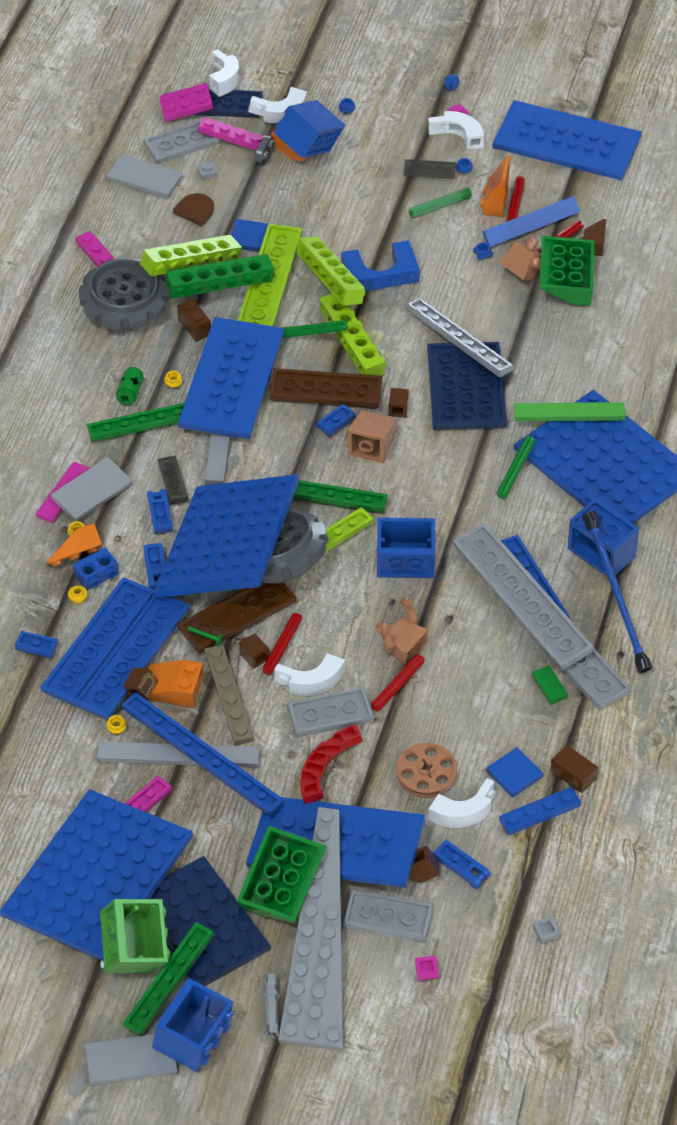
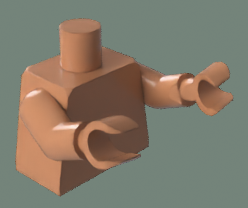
[499,236,541,281]
[375,596,428,665]

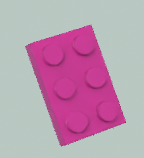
[159,83,214,122]

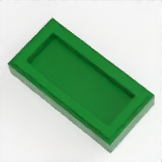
[532,665,568,705]

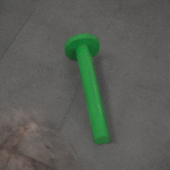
[188,626,223,646]

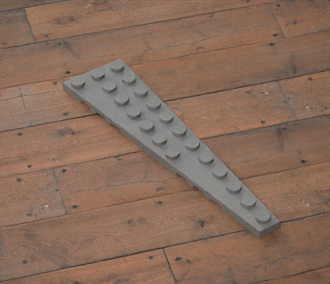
[278,807,343,1051]

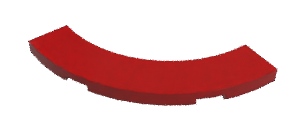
[300,724,363,805]

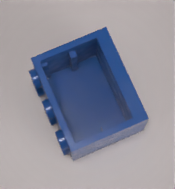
[274,100,346,158]
[567,498,639,576]
[377,517,435,578]
[152,977,234,1072]

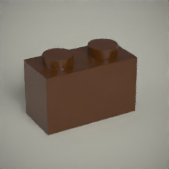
[177,298,211,342]
[550,745,598,793]

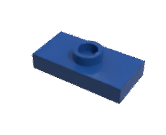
[316,404,356,437]
[14,630,59,658]

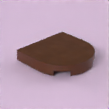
[173,193,214,226]

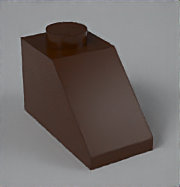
[580,219,606,256]
[409,845,440,882]

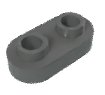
[255,135,275,164]

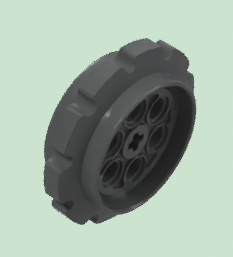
[79,258,170,330]
[262,510,328,583]

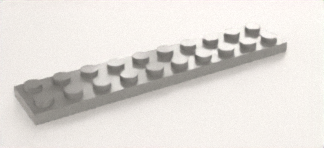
[453,522,594,671]

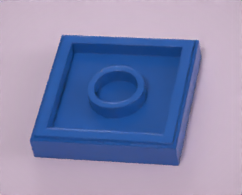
[231,219,268,252]
[486,747,544,798]

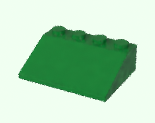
[539,236,595,306]
[237,826,327,923]

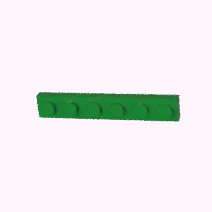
[87,403,185,442]
[293,480,388,513]
[122,922,214,1036]

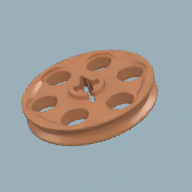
[396,743,457,798]

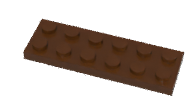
[270,368,383,408]
[177,582,297,654]

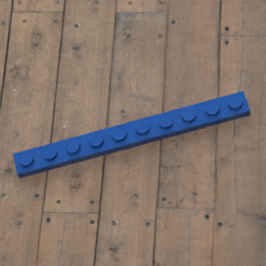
[122,692,284,817]

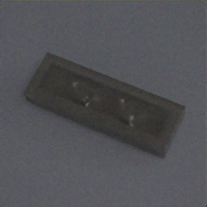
[404,159,456,179]
[157,455,188,505]

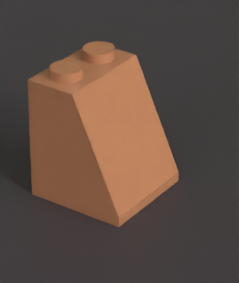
[348,411,397,463]

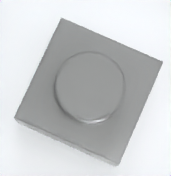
[197,161,218,181]
[532,916,561,944]

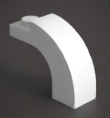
[209,50,239,97]
[248,87,307,123]
[428,111,484,150]
[274,653,345,696]
[428,778,496,828]

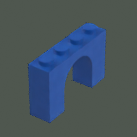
[341,240,420,291]

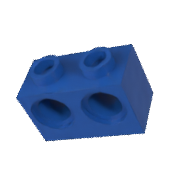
[73,547,119,590]

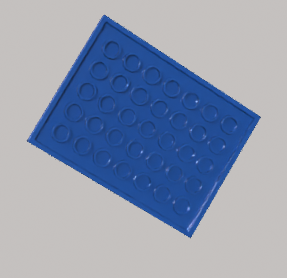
[514,389,677,524]
[153,474,300,598]
[0,789,194,961]

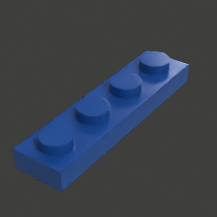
[499,787,581,836]

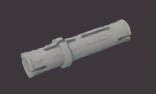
[262,973,279,1038]

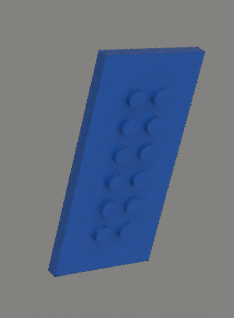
[492,100,642,181]
[178,317,284,439]
[41,577,190,720]
[246,797,426,888]

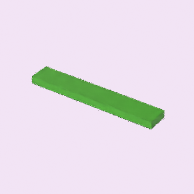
[514,402,626,421]

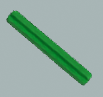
[409,188,472,218]
[282,320,348,338]
[496,436,535,499]

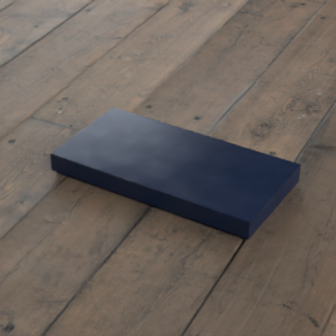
[193,89,263,118]

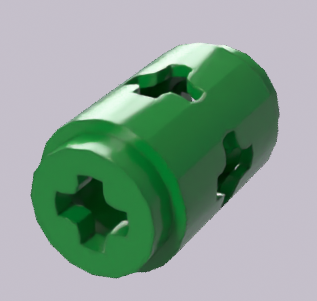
[116,367,144,405]

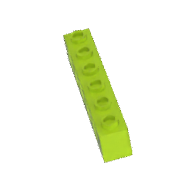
[140,235,242,276]
[297,236,365,306]
[319,294,386,376]

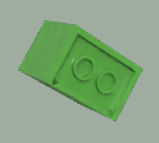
[100,899,170,973]

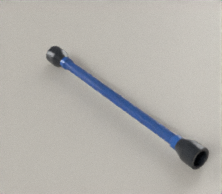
[582,511,653,673]

